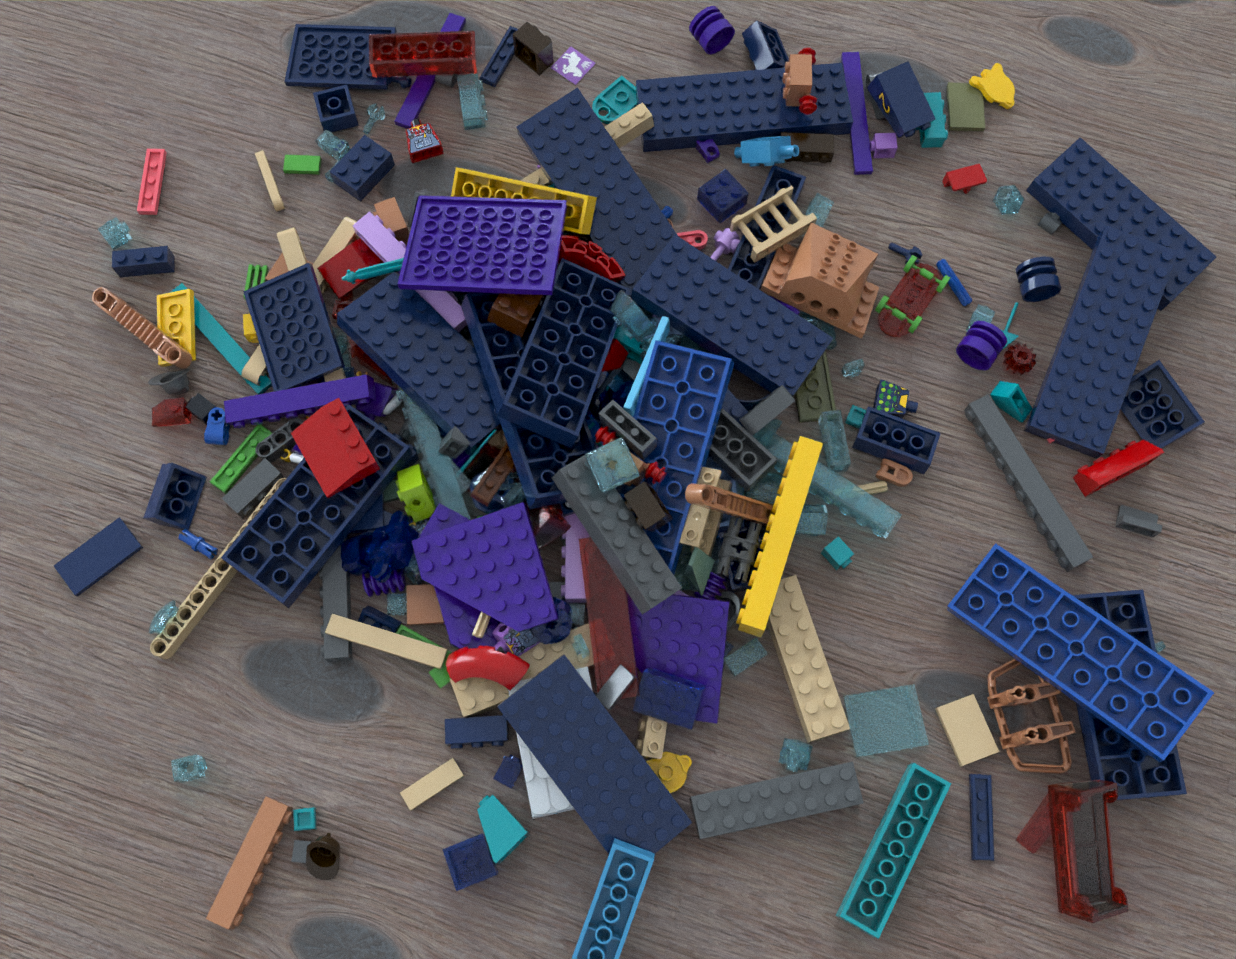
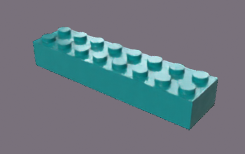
[836,763,952,939]

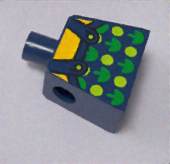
[873,380,918,419]

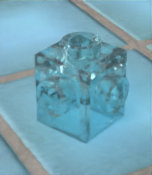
[993,185,1024,214]
[98,217,132,250]
[779,738,813,772]

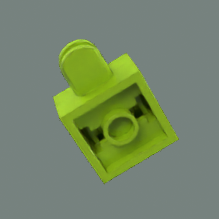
[396,464,436,523]

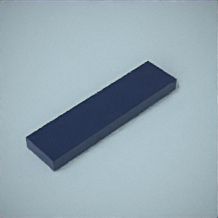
[479,26,518,87]
[969,774,994,861]

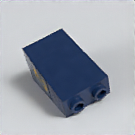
[867,61,935,138]

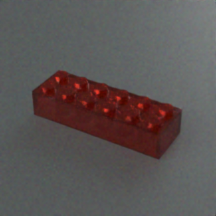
[369,31,477,77]

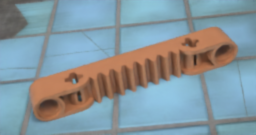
[92,287,192,369]
[685,483,775,526]

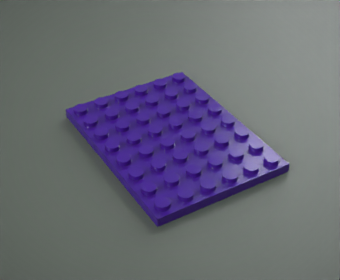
[397,196,567,295]

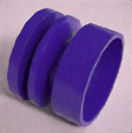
[689,6,735,55]
[956,321,1007,371]

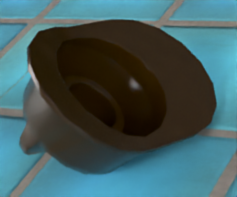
[306,832,340,880]

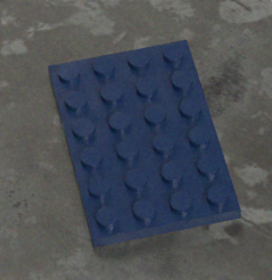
[284,24,397,90]
[243,263,345,392]

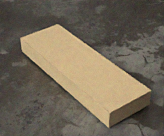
[400,758,464,811]

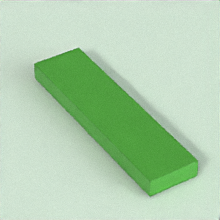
[210,425,272,494]

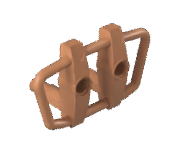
[987,659,1076,774]

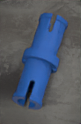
[178,529,218,559]

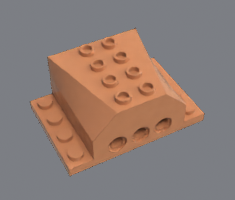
[760,222,879,338]

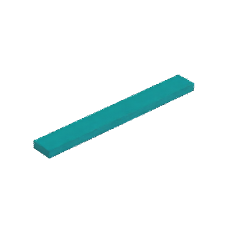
[169,283,272,395]

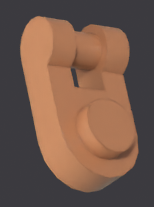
[875,459,913,487]

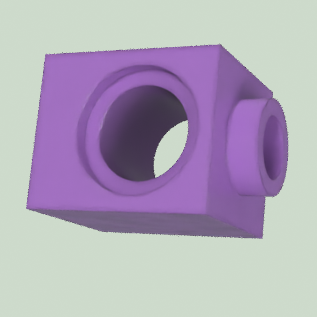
[870,133,898,158]

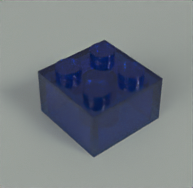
[697,169,749,223]
[442,833,499,891]

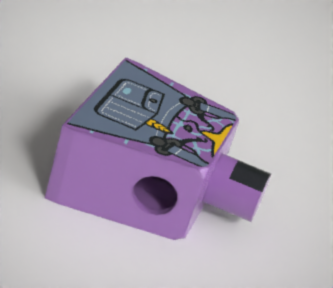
[493,622,541,657]

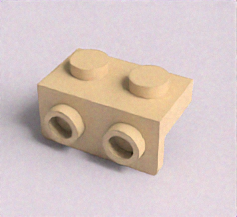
[634,714,668,759]

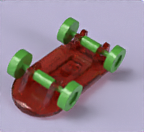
[875,255,951,337]

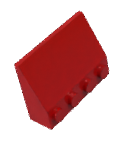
[291,398,380,498]

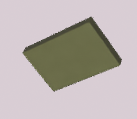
[947,82,985,131]

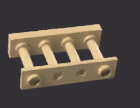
[730,185,817,262]
[679,467,732,557]

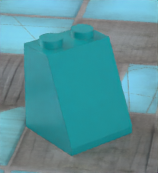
[477,795,530,864]

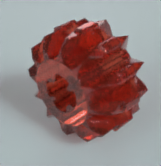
[1003,343,1037,375]

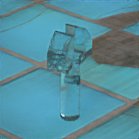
[363,103,385,134]

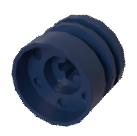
[1015,256,1061,302]

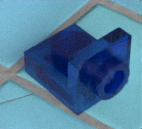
[493,754,523,789]

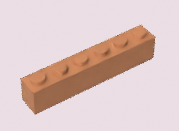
[206,796,293,930]

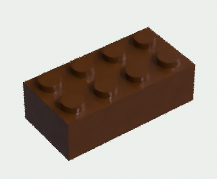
[487,293,544,337]

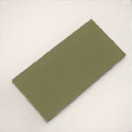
[795,351,837,423]

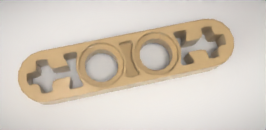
[255,150,285,212]

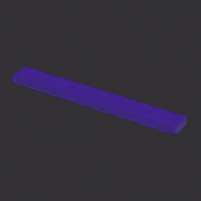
[394,13,466,129]
[841,52,873,175]

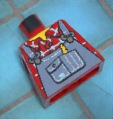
[406,119,444,163]

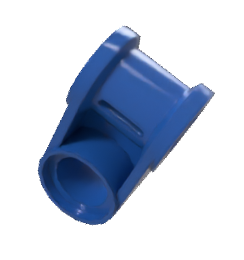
[204,407,230,445]

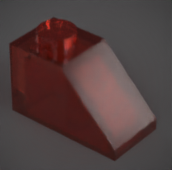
[152,397,191,427]

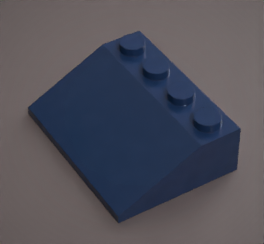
[1121,360,1205,449]

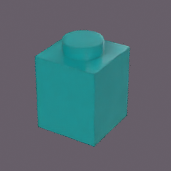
[821,536,854,570]

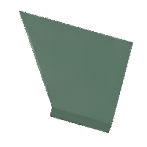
[684,547,715,596]

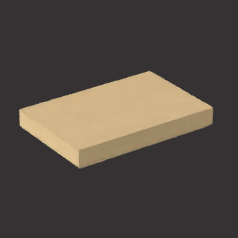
[935,694,999,767]

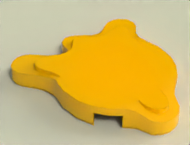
[969,63,1015,109]
[646,752,692,793]

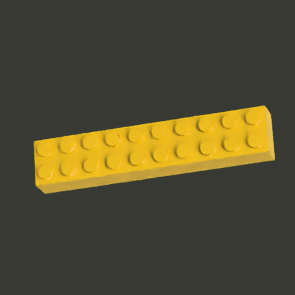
[736,436,823,638]

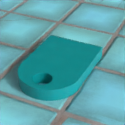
[592,75,637,124]

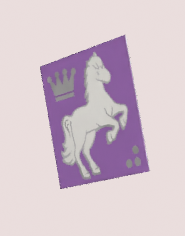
[551,46,596,85]

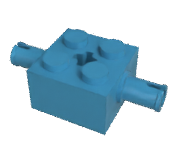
[734,136,799,166]

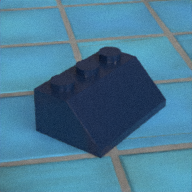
[742,20,789,70]
[143,463,207,531]

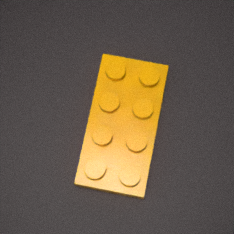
[157,289,196,367]

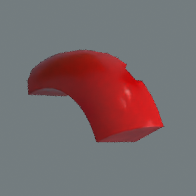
[558,235,626,283]
[446,645,530,690]

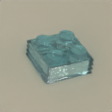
[585,438,640,493]

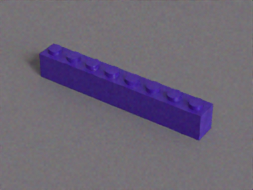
[224,374,376,428]

